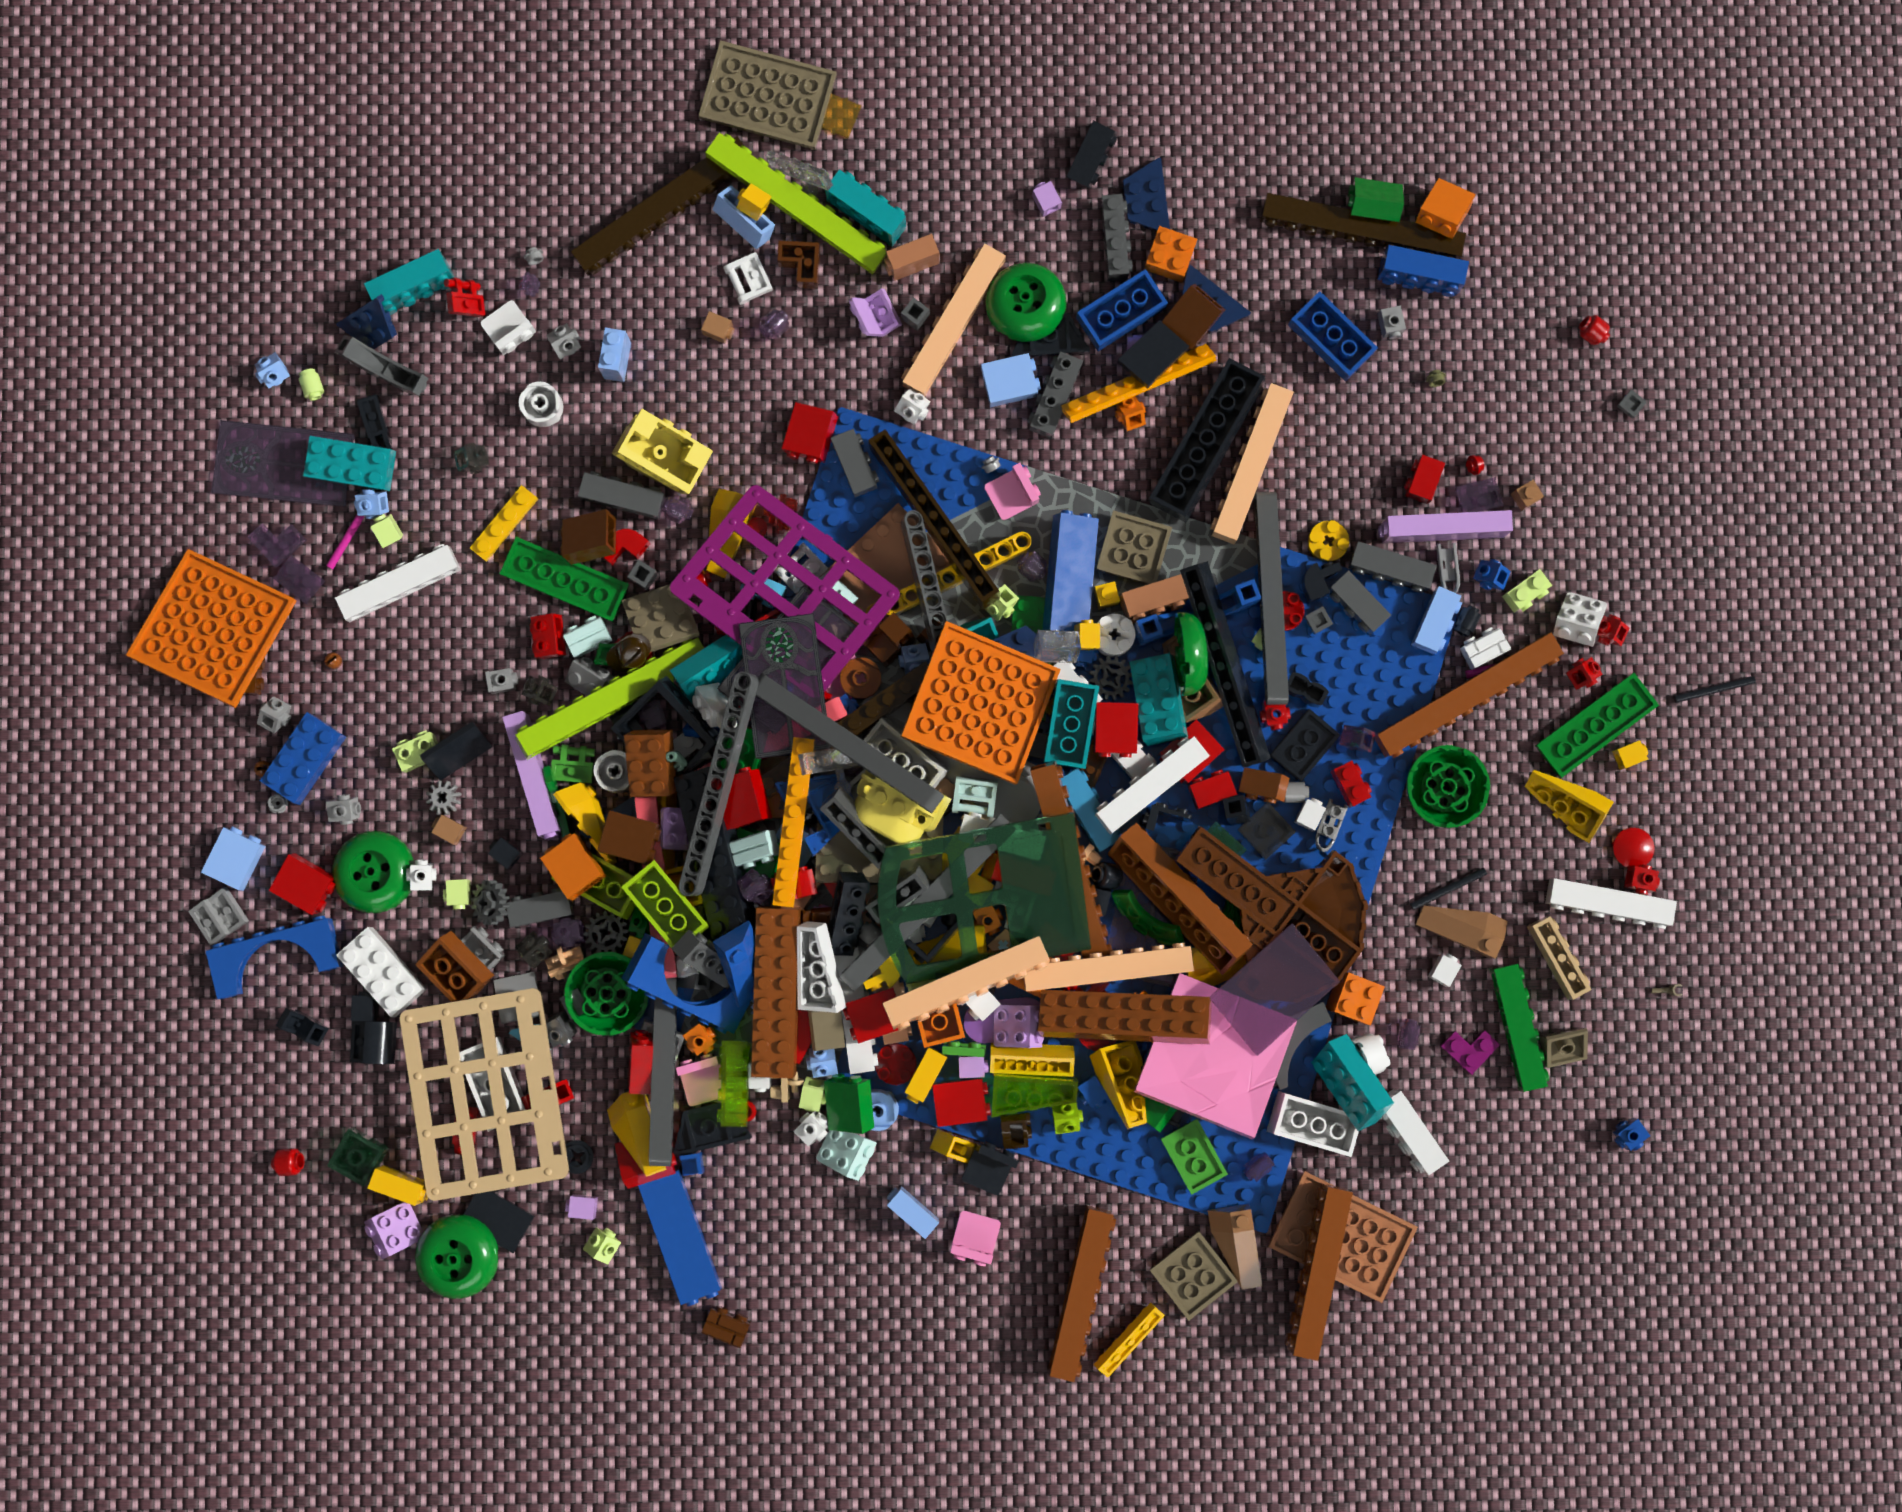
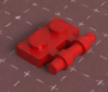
[444,277,485,317]

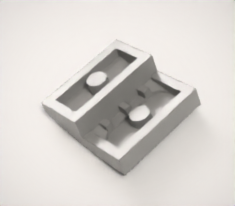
[188,887,249,946]
[494,972,539,1024]

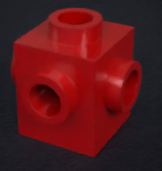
[1596,614,1630,646]
[1566,657,1603,690]
[1260,701,1291,730]
[1624,865,1660,896]

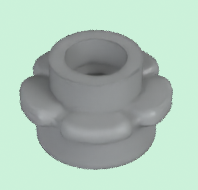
[524,247,544,265]
[981,456,1001,473]
[268,793,288,813]

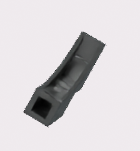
[334,335,429,396]
[1273,1002,1332,1090]

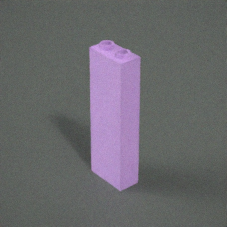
[1378,510,1513,543]
[502,711,561,841]

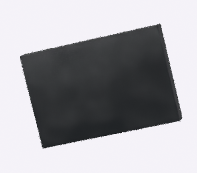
[1117,320,1190,389]
[1270,709,1340,782]
[420,721,493,781]
[463,1191,535,1253]

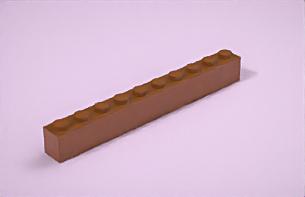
[1373,632,1564,758]
[1030,760,1113,959]

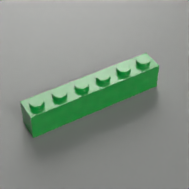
[1490,964,1549,1092]

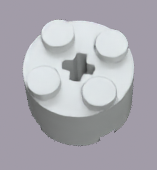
[519,382,563,427]
[1097,614,1135,658]
[594,750,629,793]
[1351,1033,1390,1075]

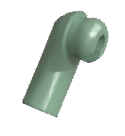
[666,750,688,771]

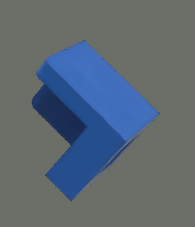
[679,1151,705,1176]

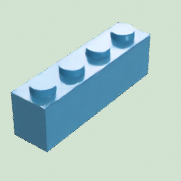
[1061,768,1121,852]

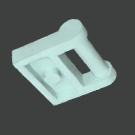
[952,776,998,817]

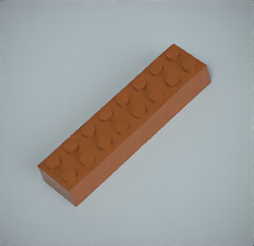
[1107,823,1253,975]
[751,905,801,1079]
[1038,990,1212,1044]
[1285,1183,1353,1361]
[1048,1205,1116,1382]

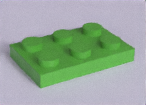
[1160,1118,1228,1195]

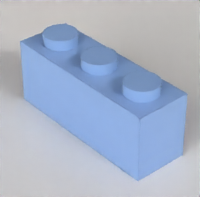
[712,185,775,250]
[1411,586,1462,655]

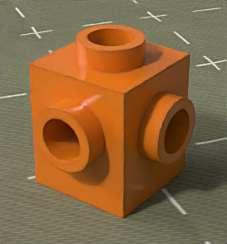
[1115,396,1146,431]
[973,902,1004,936]
[683,1022,717,1056]

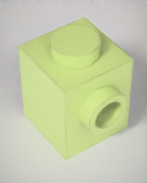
[370,513,403,548]
[443,879,471,910]
[799,1076,826,1112]

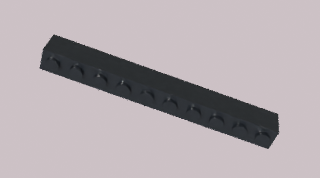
[1180,561,1270,768]

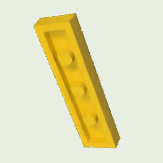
[470,485,538,562]
[1093,1302,1165,1377]

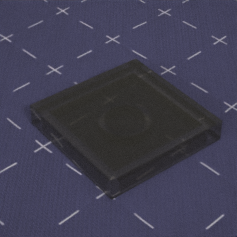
[1237,802,1296,860]

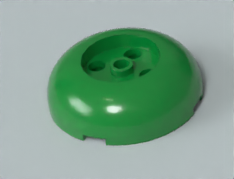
[985,263,1066,342]
[1174,612,1208,696]
[1406,745,1490,828]
[332,831,414,913]
[564,952,648,1036]
[415,1215,499,1299]

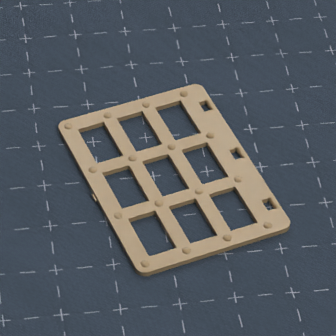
[400,988,569,1201]

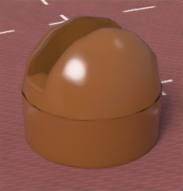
[324,652,342,669]
[254,760,271,777]

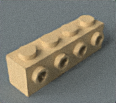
[1527,916,1591,1000]

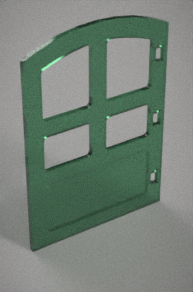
[877,812,1091,984]

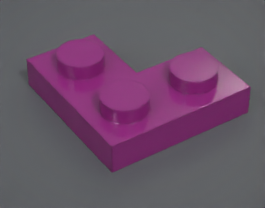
[1440,1030,1500,1075]

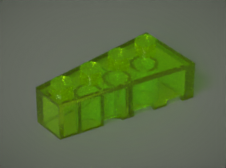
[717,1041,750,1127]
[991,1073,1078,1118]

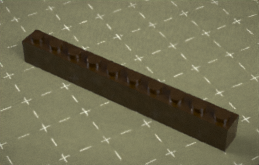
[571,136,744,276]
[1260,193,1466,259]
[868,429,1000,610]
[761,661,928,800]

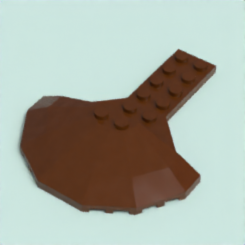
[1174,826,1368,1003]

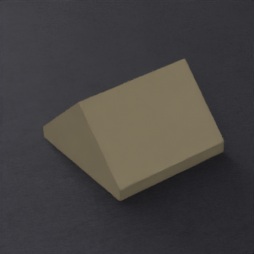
[808,1010,845,1051]
[1539,1027,1588,1068]

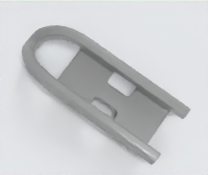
[1436,543,1460,593]
[1315,799,1348,852]

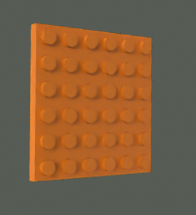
[126,549,297,708]
[900,621,1061,785]

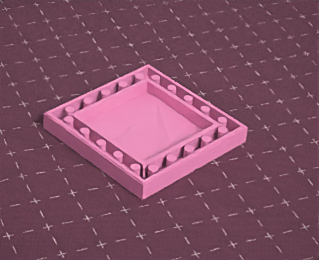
[1134,973,1297,1139]

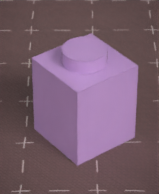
[1032,181,1062,217]
[959,1056,988,1078]
[565,1194,598,1220]

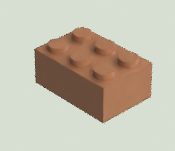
[1119,574,1189,624]

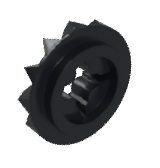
[560,1140,594,1174]

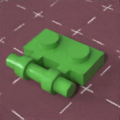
[551,744,595,784]
[942,1040,986,1057]

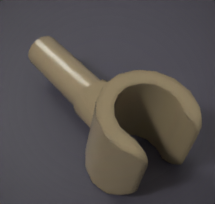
[1651,984,1683,996]

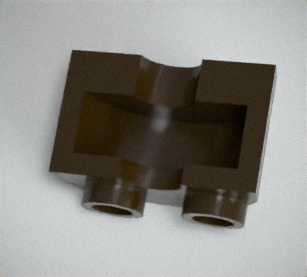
[1000,1112,1032,1149]

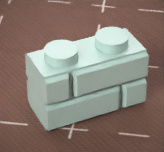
[563,616,613,659]
[729,830,779,869]

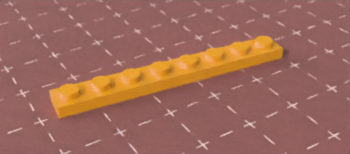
[1061,344,1216,423]
[772,737,815,908]

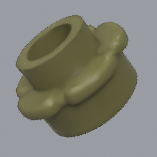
[1426,370,1446,387]

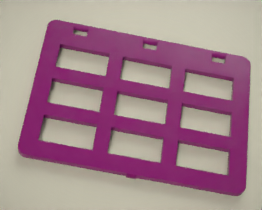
[670,485,900,699]

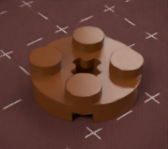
[840,657,881,699]

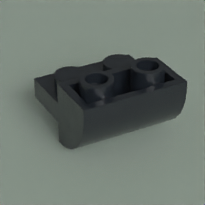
[350,1021,397,1064]

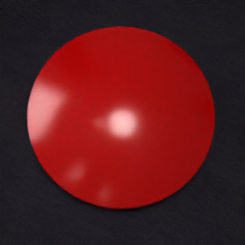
[1283,591,1305,631]
[1612,828,1654,868]
[875,1043,917,1085]

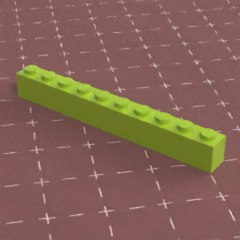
[705,132,886,275]
[515,637,704,760]

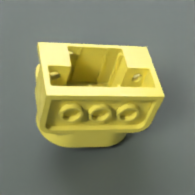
[612,409,713,494]
[855,770,952,850]

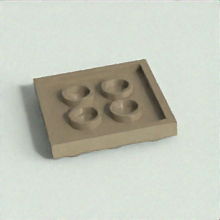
[1096,510,1172,585]
[622,584,700,652]
[1149,1231,1238,1321]

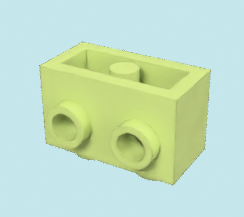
[1502,569,1552,613]
[392,731,438,773]

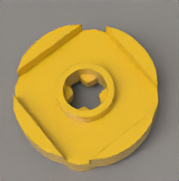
[1307,520,1349,562]

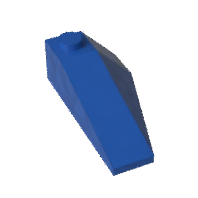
[713,921,755,1007]

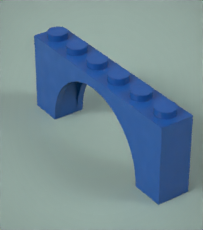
[1134,579,1262,646]
[206,915,344,999]
[622,933,751,1034]

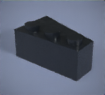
[1066,120,1118,188]

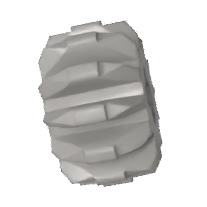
[426,781,462,815]

